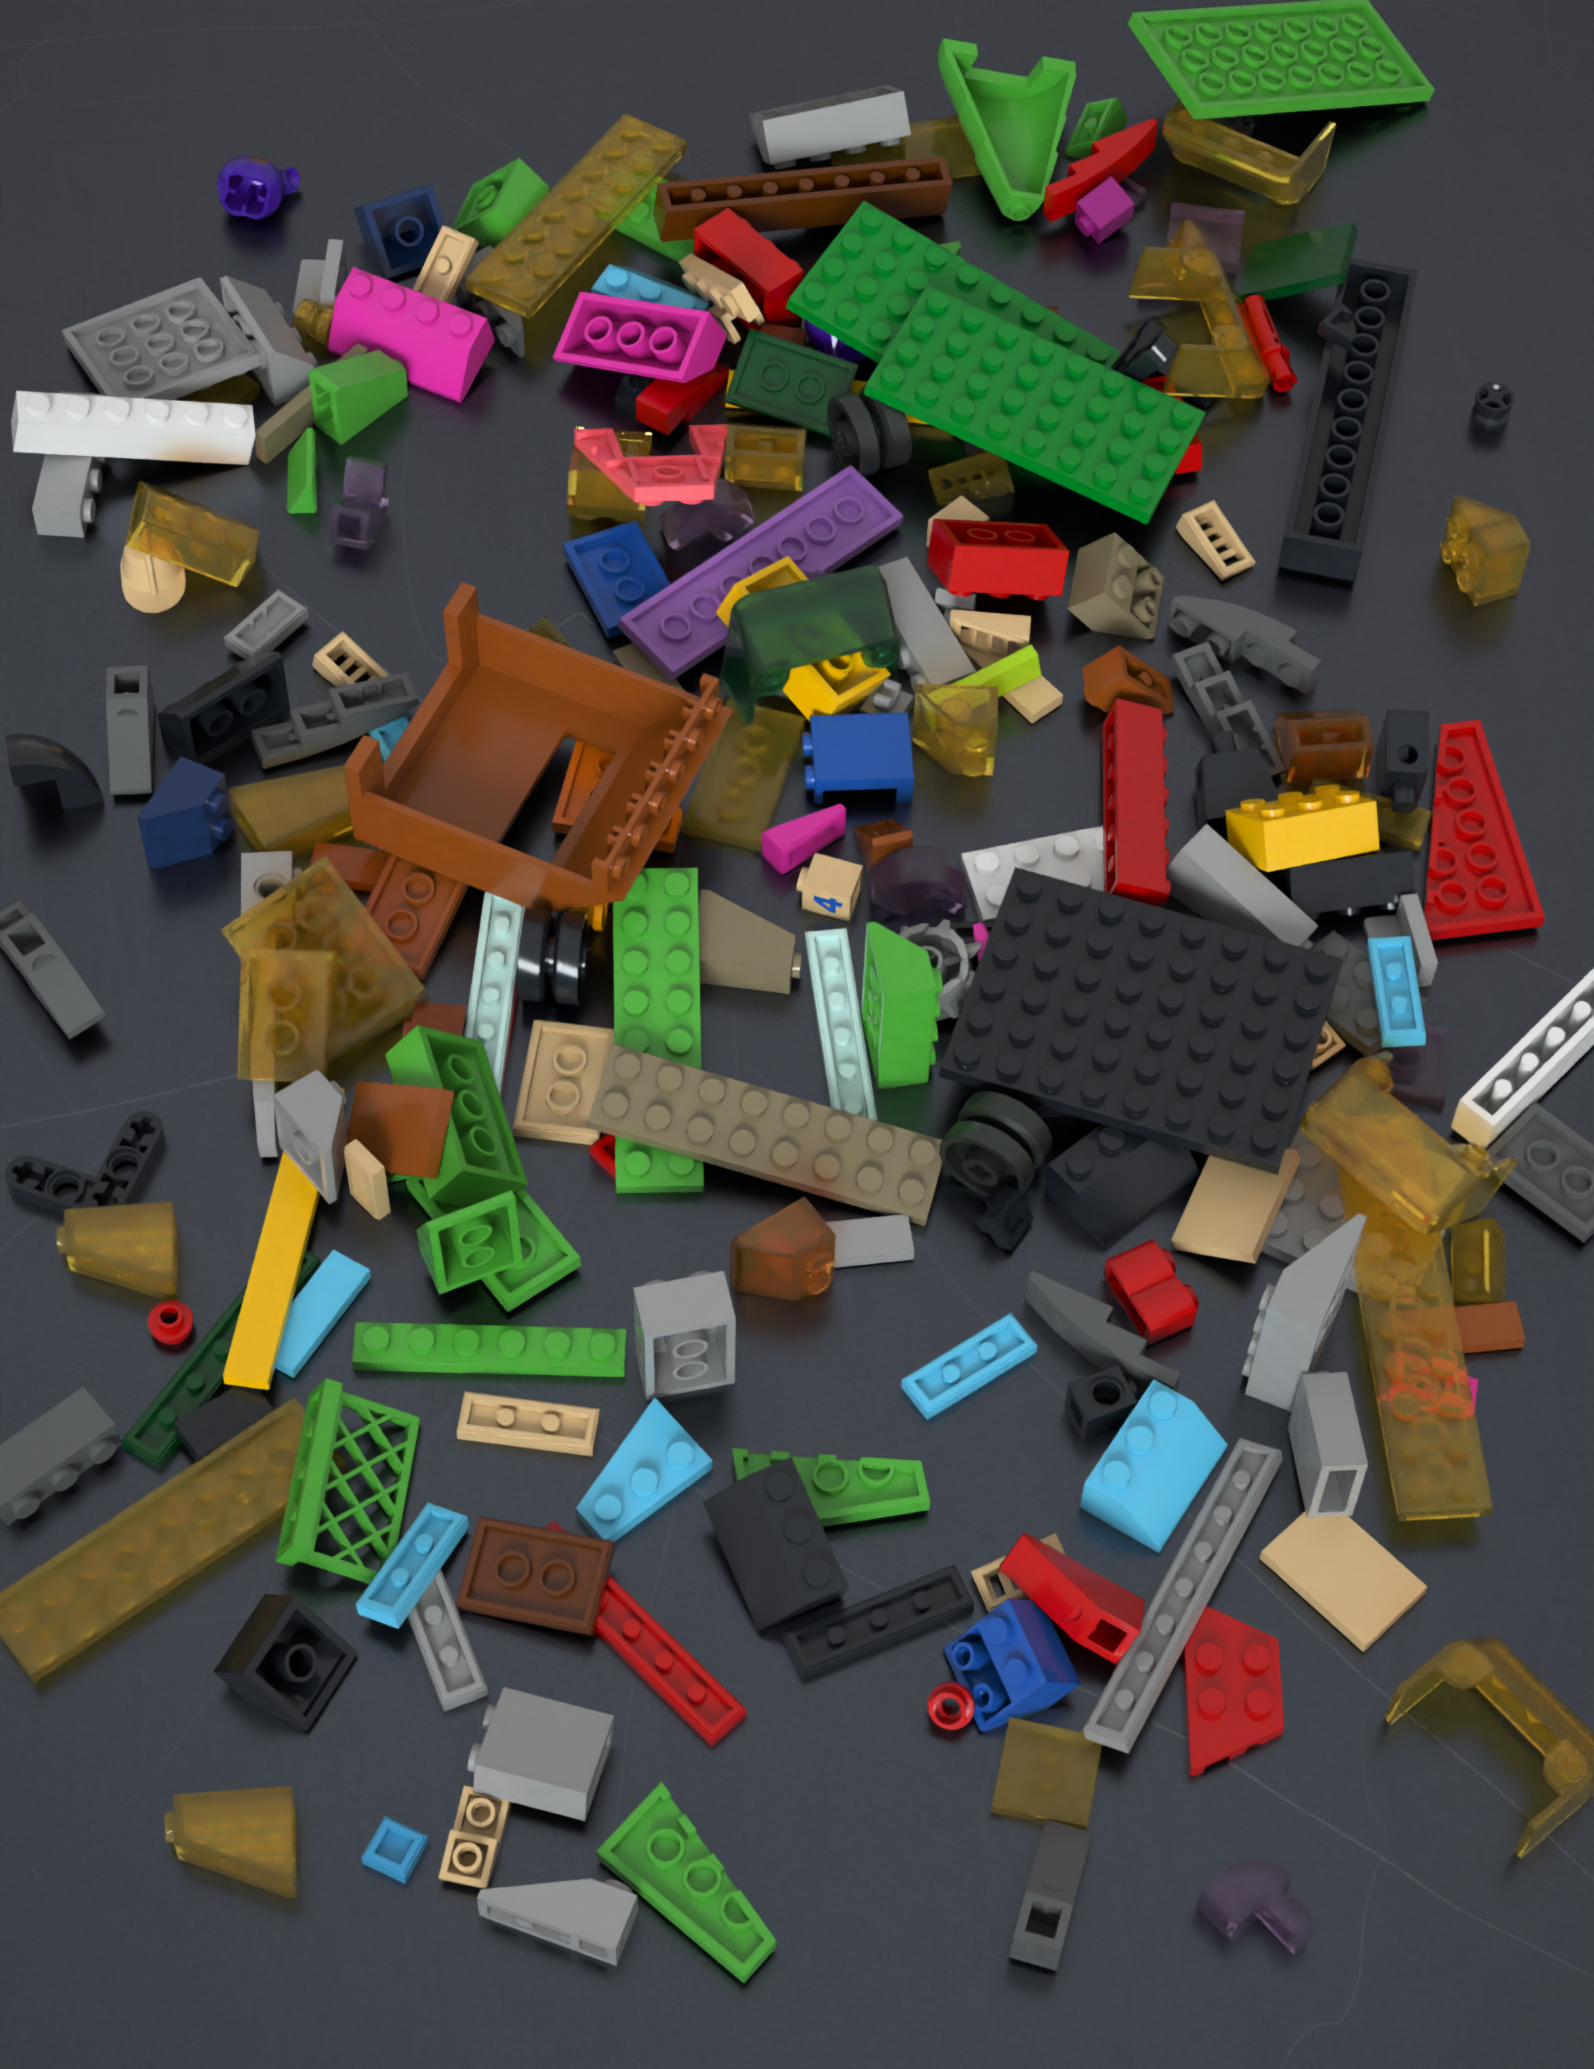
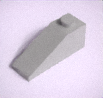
[477,1878,638,1966]

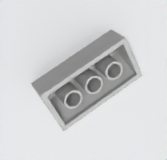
[749,85,911,169]

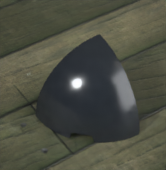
[6,734,104,809]

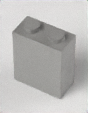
[1287,1371,1368,1518]
[467,1687,614,1821]

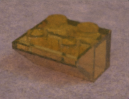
[725,422,808,491]
[1440,496,1531,606]

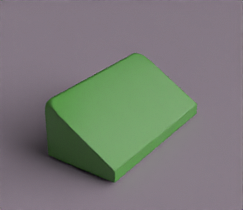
[1065,98,1127,159]
[287,428,318,514]

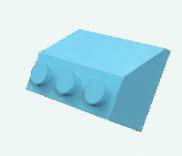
[591,264,715,311]
[1080,1379,1228,1553]

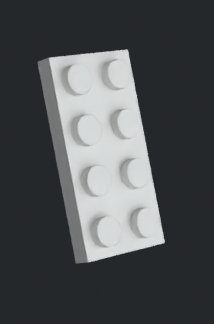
[960,826,1104,922]

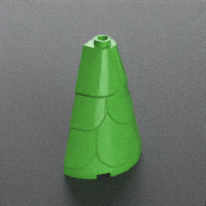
[937,38,1077,221]

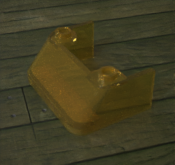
[1162,100,1336,205]
[1128,246,1271,399]
[1299,1050,1518,1234]
[1384,1635,1594,1858]

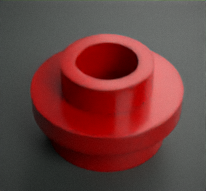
[148,1300,194,1344]
[927,1682,975,1730]

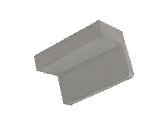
[293,239,346,321]
[1363,894,1438,987]

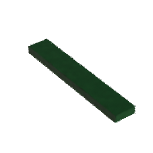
[121,1250,321,1469]

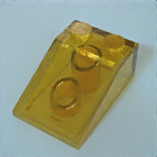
[566,427,652,523]
[237,946,338,1082]

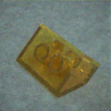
[125,481,260,587]

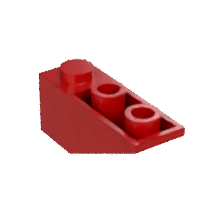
[999,1532,1145,1664]

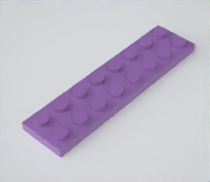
[618,465,904,681]

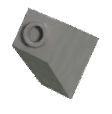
[1166,824,1318,949]

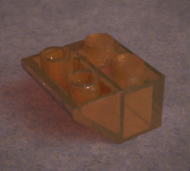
[1274,708,1375,782]

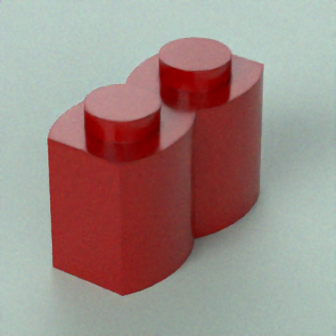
[1103,1239,1199,1346]

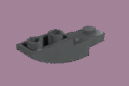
[1168,596,1321,695]
[0,900,106,1039]

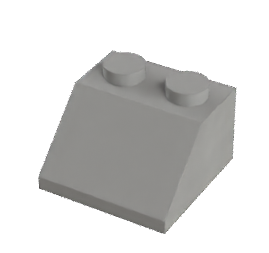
[273,1069,349,1204]

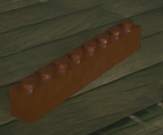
[653,156,953,242]

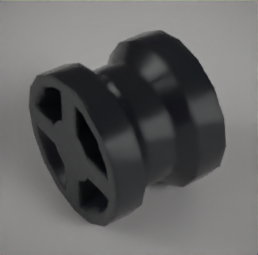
[1471,382,1514,431]

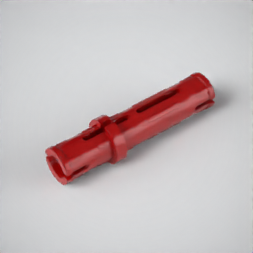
[1241,295,1297,392]

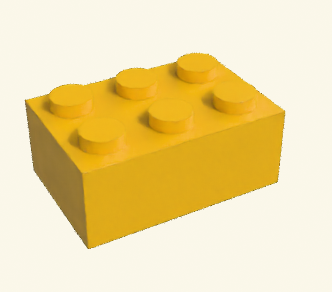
[1225,785,1380,872]

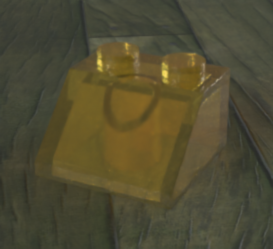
[912,684,998,777]

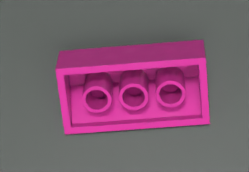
[327,267,495,403]
[553,292,727,383]

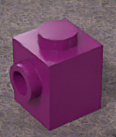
[1075,176,1135,244]

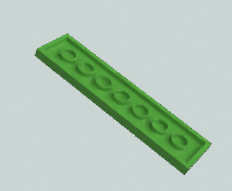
[613,868,704,1193]

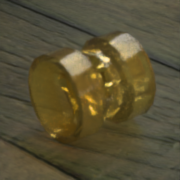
[292,298,334,346]

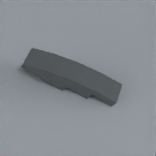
[1169,641,1286,778]
[251,672,419,769]
[1025,1271,1181,1394]

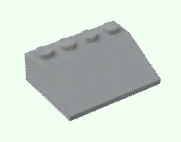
[1242,1213,1367,1412]

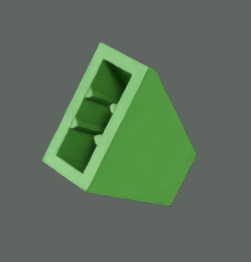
[308,350,408,445]

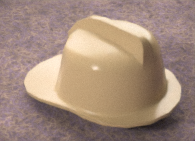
[120,524,186,613]

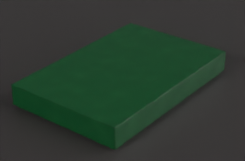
[1237,222,1358,305]
[725,328,859,438]

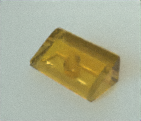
[1451,1218,1506,1306]

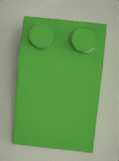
[417,1190,523,1295]

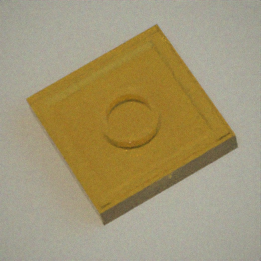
[991,1717,1102,1830]

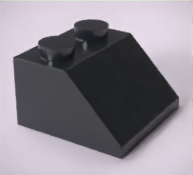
[213,1594,358,1731]

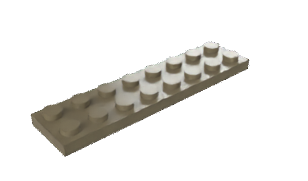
[587,1044,943,1226]

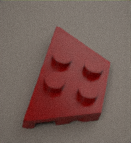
[1182,1606,1284,1775]

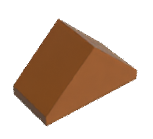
[853,819,913,881]

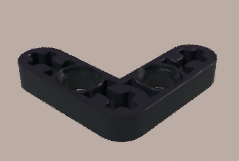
[1112,315,1177,382]
[5,1111,165,1227]

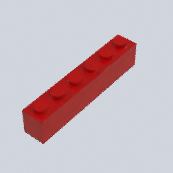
[1102,698,1171,907]

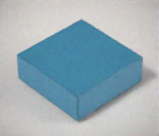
[361,1816,429,1884]

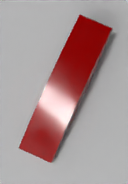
[1043,118,1158,223]

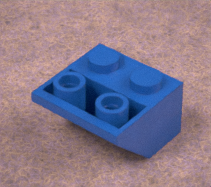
[943,1599,1081,1731]

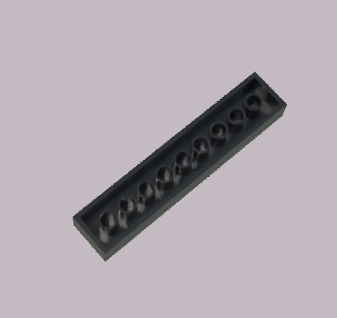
[1278,258,1418,582]

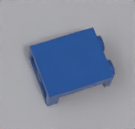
[802,712,914,804]

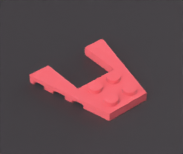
[574,424,728,506]

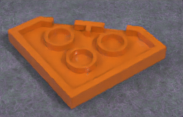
[552,740,683,853]

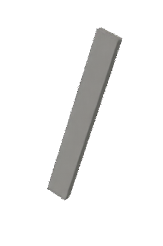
[1083,1438,1283,1754]

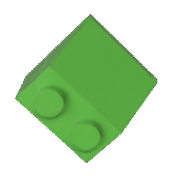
[451,158,550,251]

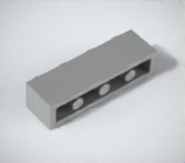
[32,391,108,538]
[860,557,976,700]

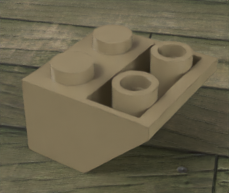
[1067,532,1165,640]

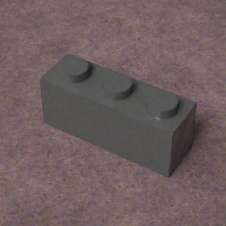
[0,1386,122,1526]

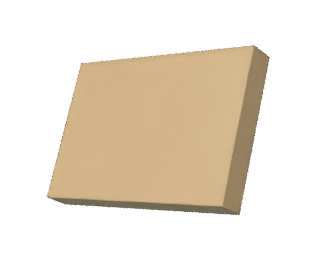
[513,1020,614,1145]
[1171,1148,1301,1264]
[1259,1511,1428,1652]

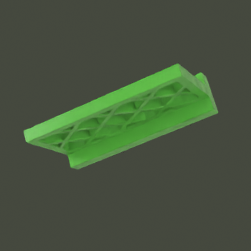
[275,1378,420,1584]

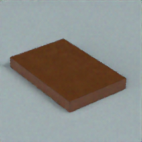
[456,1516,616,1636]

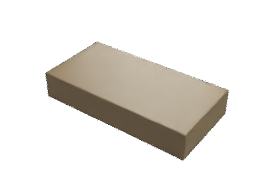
[344,1139,391,1220]

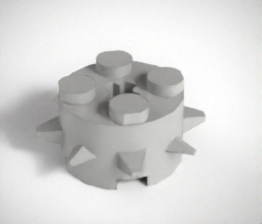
[899,919,983,1021]

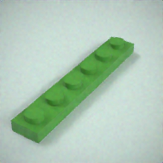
[352,1322,627,1377]

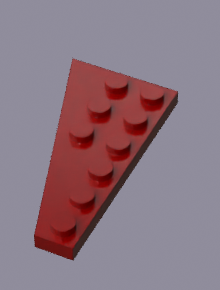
[1423,719,1545,941]

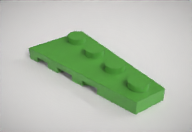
[732,1448,930,1527]
[596,1781,777,1983]

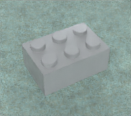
[633,1271,736,1400]

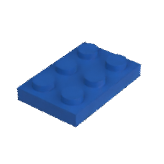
[563,520,670,639]

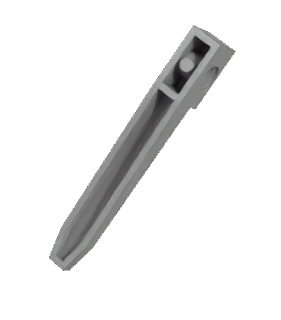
[241,851,304,1157]

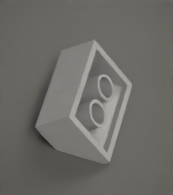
[220,276,318,406]

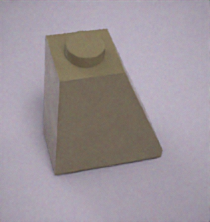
[698,889,803,994]

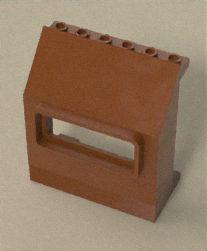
[344,582,734,913]

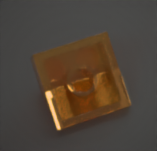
[730,1197,836,1301]

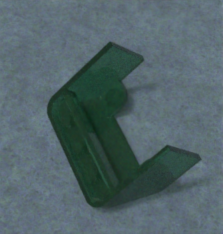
[721,566,901,725]

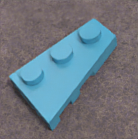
[576,1397,713,1542]

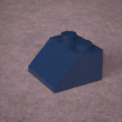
[353,184,446,279]
[138,756,234,869]

